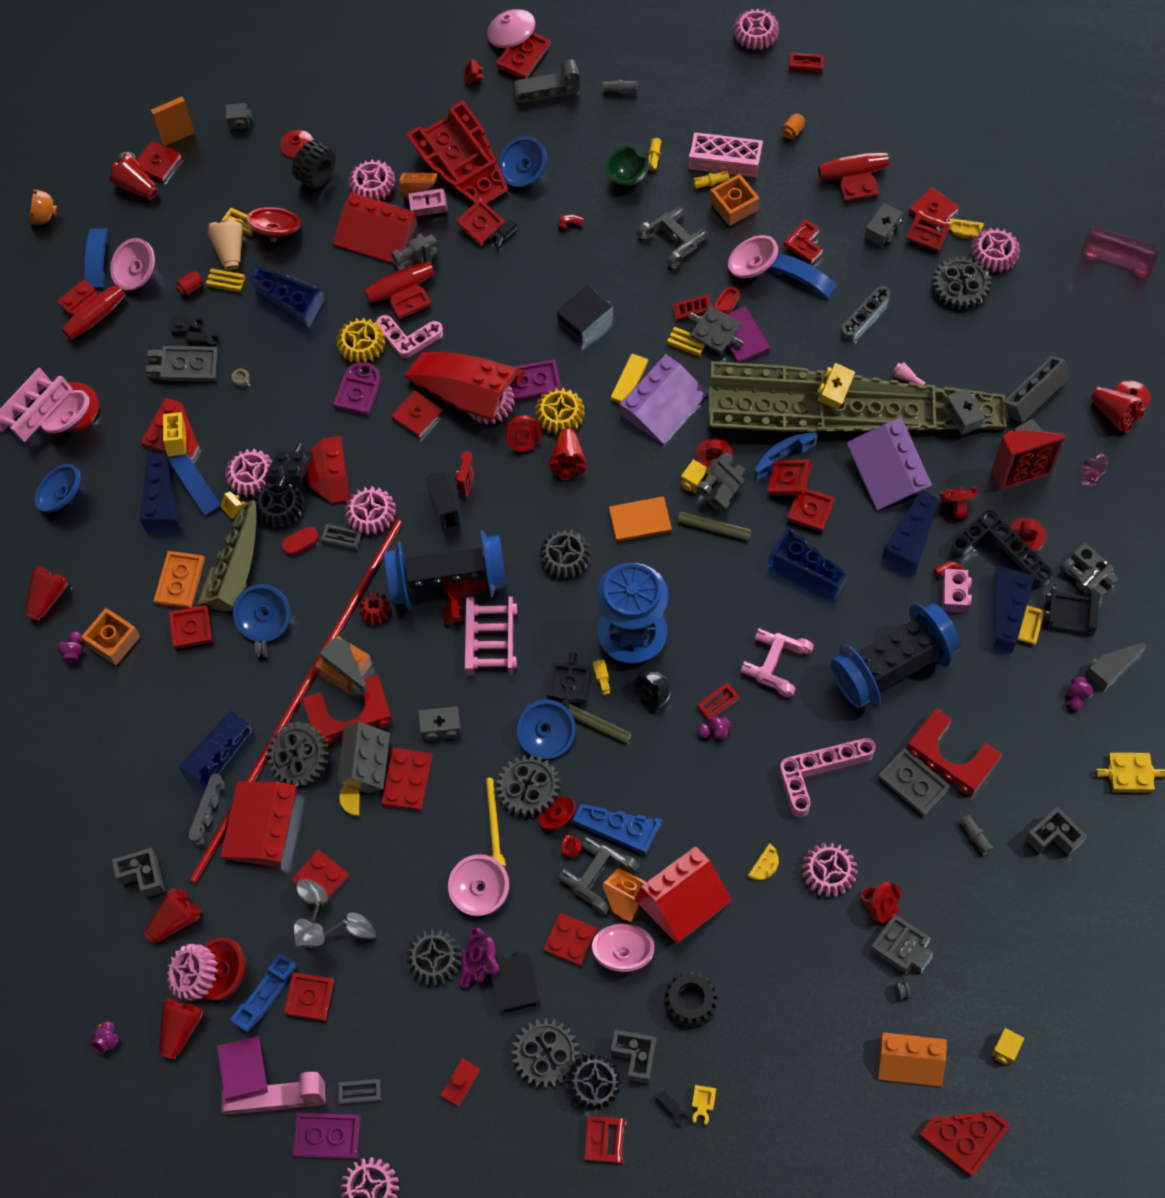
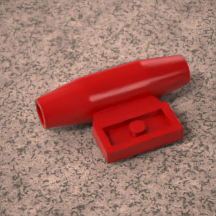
[818,153,889,202]
[364,261,435,320]
[57,280,126,340]

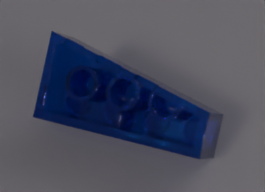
[250,265,325,328]
[139,453,181,529]
[882,490,939,575]
[768,526,848,599]
[993,565,1035,652]
[178,711,253,792]

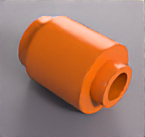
[781,114,805,139]

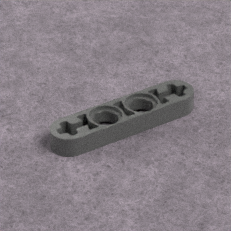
[841,286,890,340]

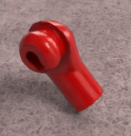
[558,214,584,228]
[933,561,963,577]

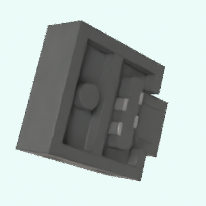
[871,914,933,975]

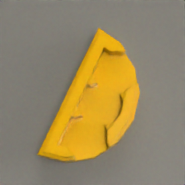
[948,218,984,239]
[339,785,360,817]
[747,843,779,881]

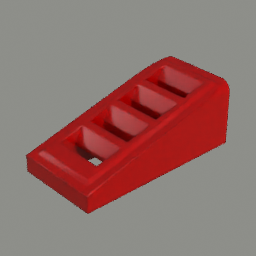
[673,295,711,321]

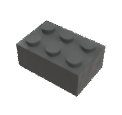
[337,721,390,794]

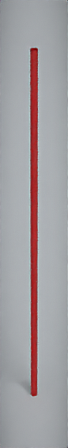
[189,519,403,884]

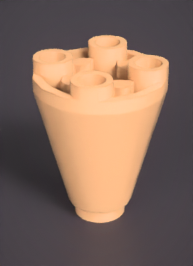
[207,218,243,271]

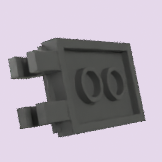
[146,346,218,382]

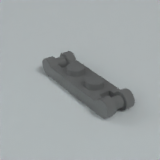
[189,774,225,846]

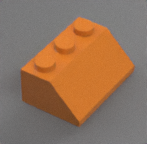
[878,1033,947,1087]

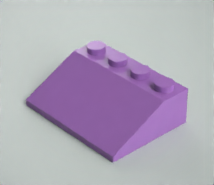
[620,355,709,445]
[846,417,932,511]

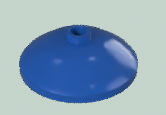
[498,136,547,188]
[34,464,81,513]
[233,584,291,642]
[516,699,576,759]

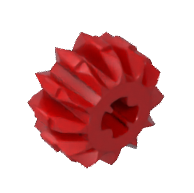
[358,591,391,625]

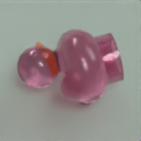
[1083,453,1108,481]

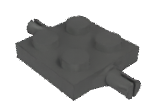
[688,305,744,354]

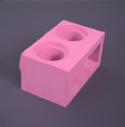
[409,189,448,217]
[942,569,971,613]

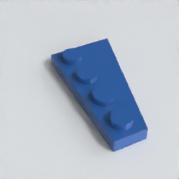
[572,804,662,856]

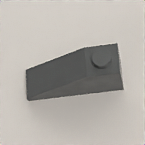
[320,636,368,694]
[1086,643,1146,691]

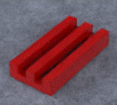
[789,53,824,73]
[697,683,740,721]

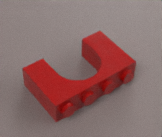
[303,675,393,745]
[907,708,1002,796]

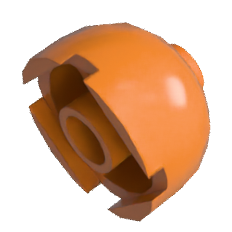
[29,189,57,225]

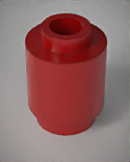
[176,271,203,296]

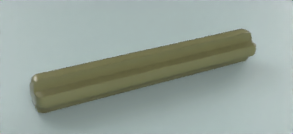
[678,512,751,540]
[561,703,631,743]

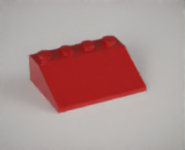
[332,193,417,264]
[991,430,1066,490]
[221,781,296,869]
[634,846,732,943]

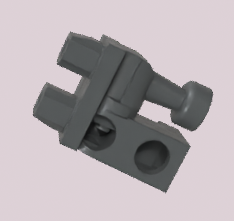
[391,233,438,272]
[696,452,745,510]
[1060,543,1118,599]

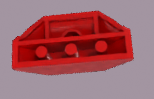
[308,436,350,504]

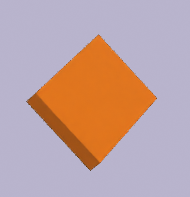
[151,96,195,146]
[609,496,672,542]
[153,551,205,609]

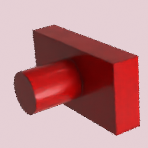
[440,1058,481,1107]

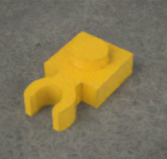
[692,1085,716,1126]

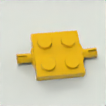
[1096,753,1165,793]

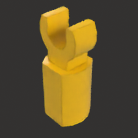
[593,660,610,695]

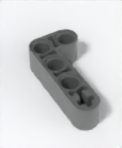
[512,59,580,103]

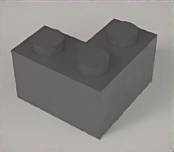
[1025,806,1087,856]
[112,848,165,898]
[611,1030,656,1084]

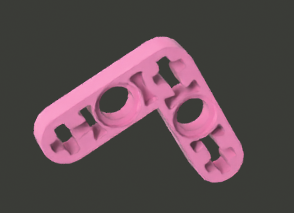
[377,315,443,358]

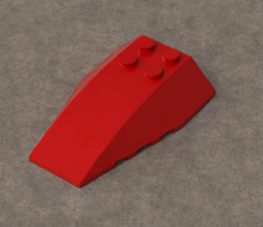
[406,101,508,204]
[404,352,526,420]

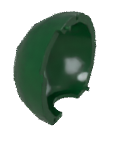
[605,145,650,187]

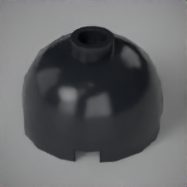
[633,671,671,711]

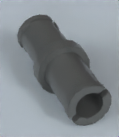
[603,80,638,94]
[959,815,994,855]

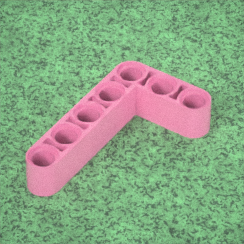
[780,738,875,818]
[221,1072,326,1114]

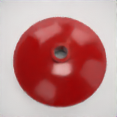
[247,207,300,238]
[203,937,245,1000]

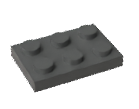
[878,747,951,816]

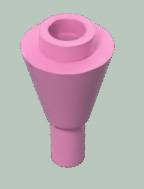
[893,362,925,386]

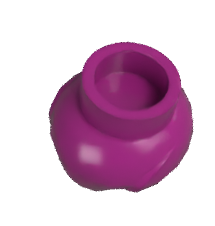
[57,632,84,663]
[1067,677,1093,711]
[697,716,732,740]
[90,1021,118,1054]

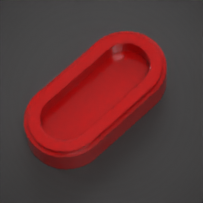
[714,287,740,315]
[282,527,318,555]

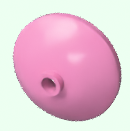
[487,9,535,48]
[728,235,778,278]
[110,238,155,291]
[41,390,89,433]
[448,855,509,916]
[592,924,654,972]

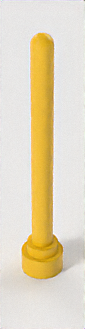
[486,778,506,868]

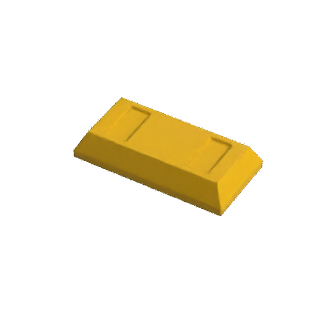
[1017,605,1045,645]

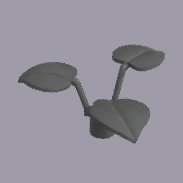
[293,879,376,948]

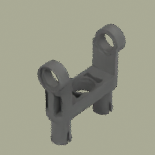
[637,205,709,268]
[558,836,639,915]

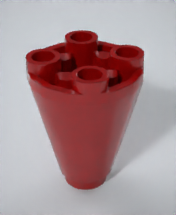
[109,153,158,200]
[1091,387,1145,433]
[549,428,586,481]
[25,566,69,621]
[143,889,202,944]
[159,997,203,1059]

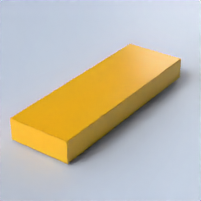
[611,354,648,403]

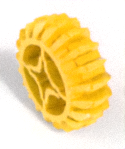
[337,317,385,363]
[535,387,584,435]

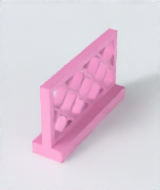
[688,133,763,178]

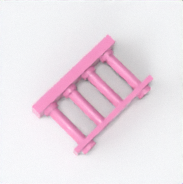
[0,368,73,442]
[465,597,517,676]

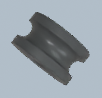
[255,640,267,658]
[895,980,911,1001]

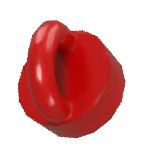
[560,835,581,858]

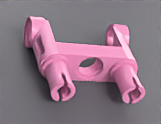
[740,628,814,697]

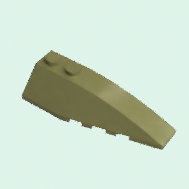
[197,501,256,612]

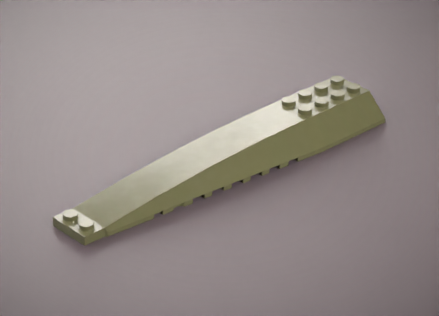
[708,361,1007,432]

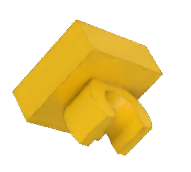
[220,492,245,519]

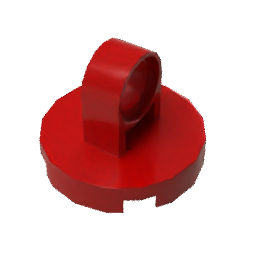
[504,416,542,452]
[695,438,733,467]
[939,487,978,520]
[1010,518,1046,552]
[861,882,902,923]

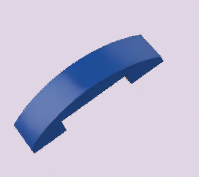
[85,228,109,289]
[768,254,837,299]
[754,432,818,481]
[168,452,221,516]
[230,953,297,1032]

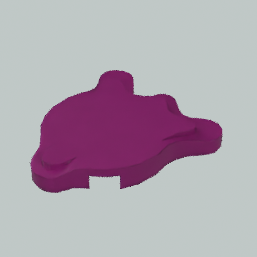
[459,927,499,989]

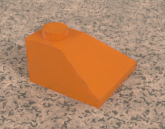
[399,173,437,200]
[603,867,646,922]

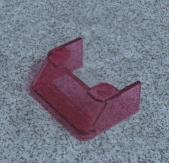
[1079,225,1161,279]

